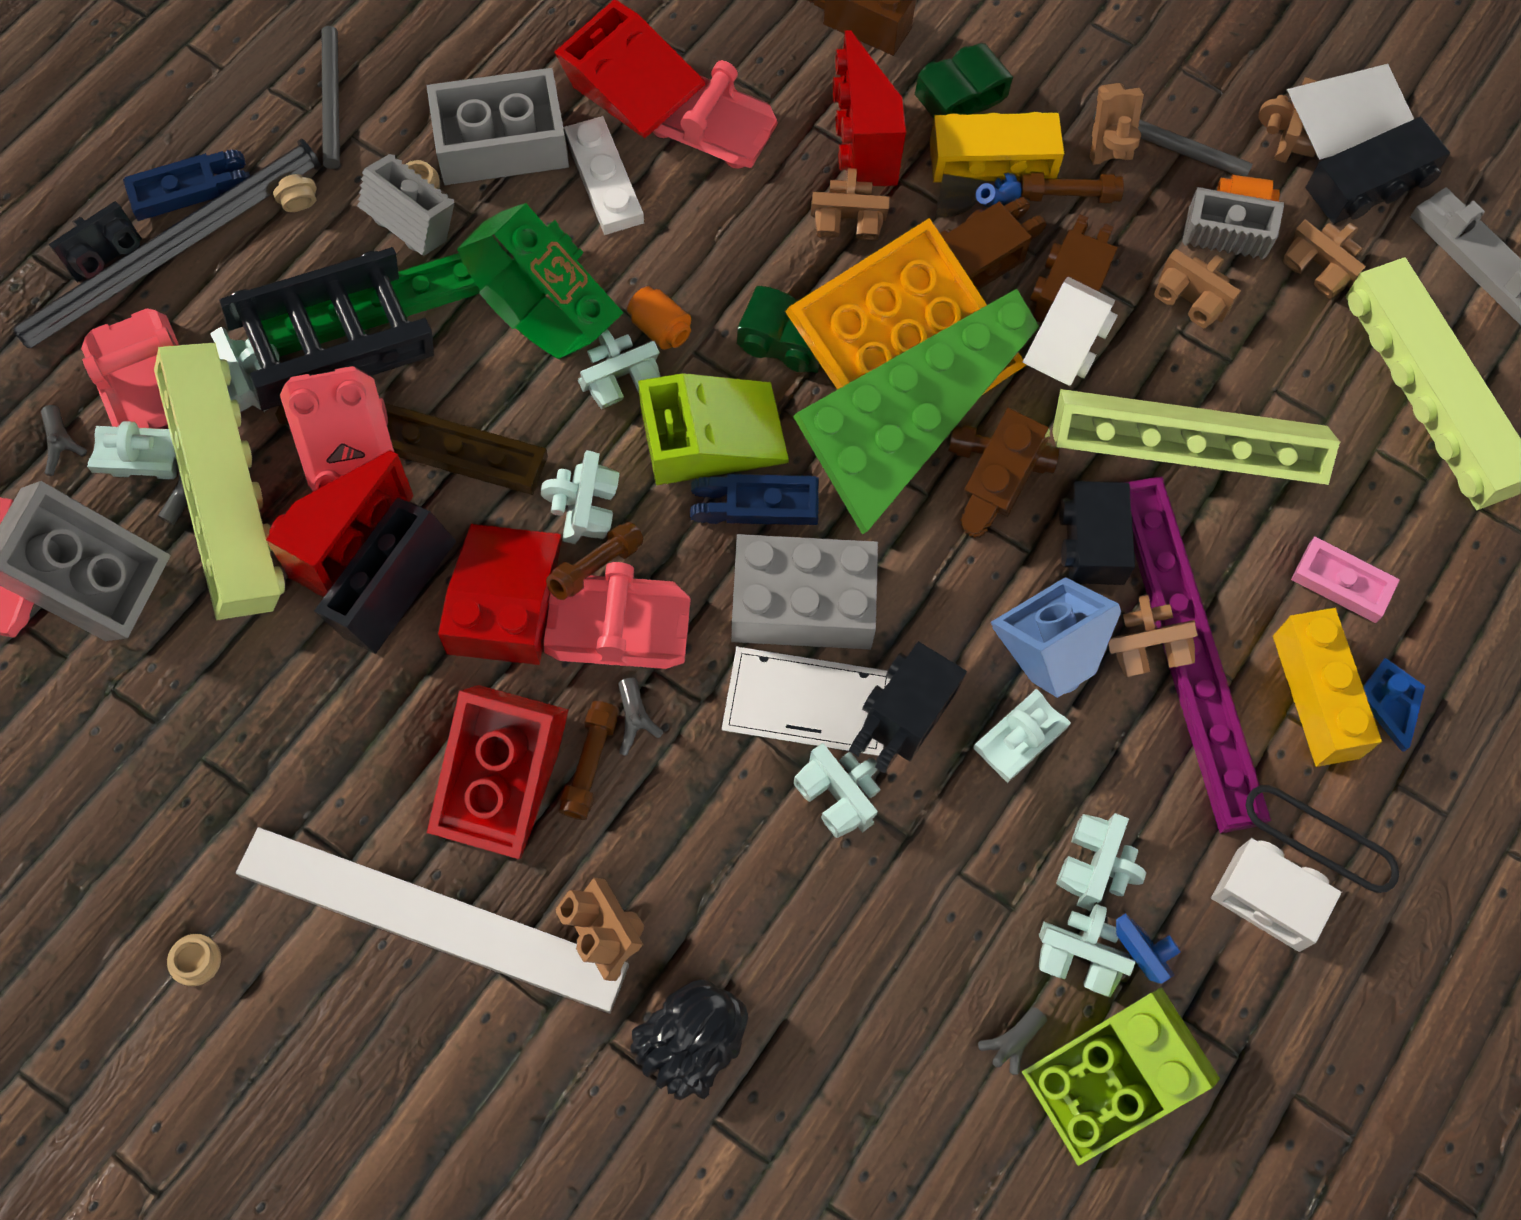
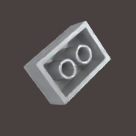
[426,68,569,185]
[0,481,171,641]
[731,534,878,650]

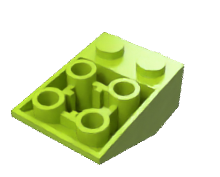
[638,373,789,486]
[1022,987,1220,1166]

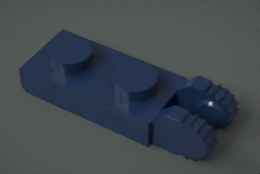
[123,149,250,221]
[690,474,819,525]

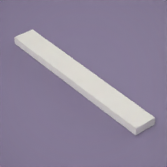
[236,827,629,1014]

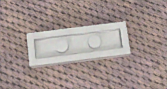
[564,116,644,235]

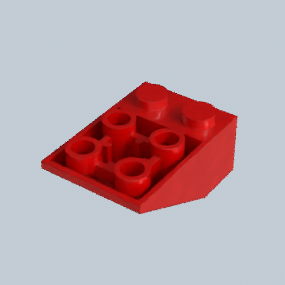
[554,0,706,139]
[833,30,906,186]

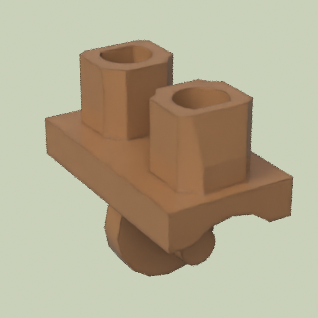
[1259,77,1317,163]
[1090,83,1144,165]
[811,168,890,241]
[1283,220,1366,299]
[1154,249,1241,329]
[1108,595,1198,677]
[556,878,644,981]

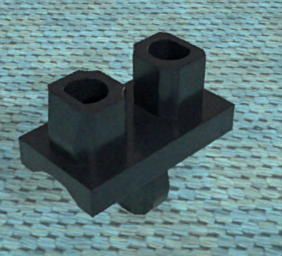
[48,201,143,283]

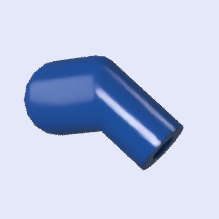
[976,173,1022,209]

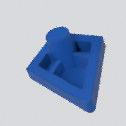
[1363,658,1425,752]
[1116,913,1181,984]

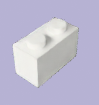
[1022,277,1118,386]
[1211,838,1342,952]

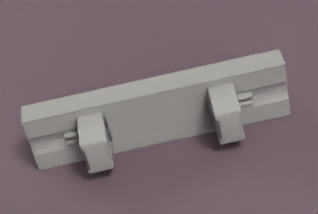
[1410,187,1521,325]

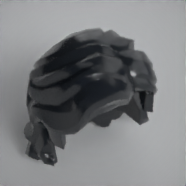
[630,979,749,1100]

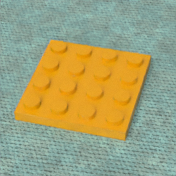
[785,218,1026,395]

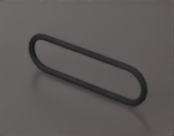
[1246,785,1399,893]

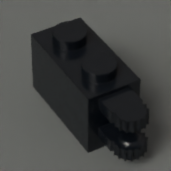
[849,641,967,773]

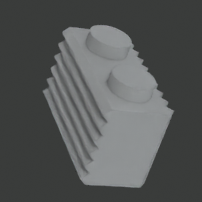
[357,154,454,256]
[1182,187,1284,260]

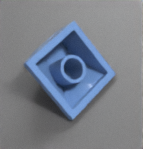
[991,577,1121,698]

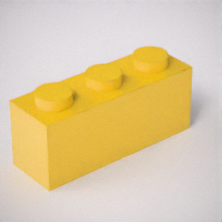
[930,112,1064,183]
[1273,607,1382,767]

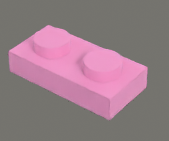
[1291,537,1400,623]

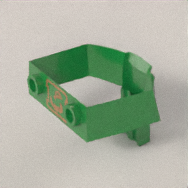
[457,203,623,359]

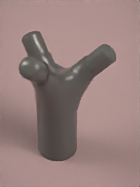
[41,405,87,476]
[158,472,187,525]
[619,678,663,756]
[978,1007,1047,1075]

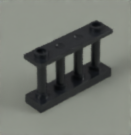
[219,247,434,411]

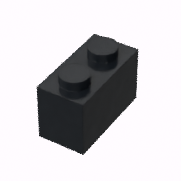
[1059,481,1135,585]

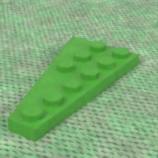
[793,289,1039,534]

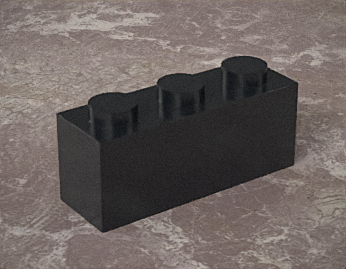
[1305,116,1451,225]
[314,497,456,654]

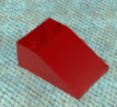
[266,450,414,598]
[438,524,562,665]
[427,685,569,859]

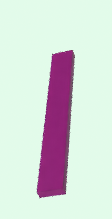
[1126,476,1271,834]

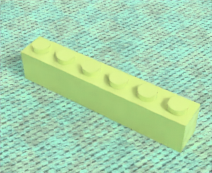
[1345,257,1521,511]
[154,342,285,620]
[1052,389,1340,485]

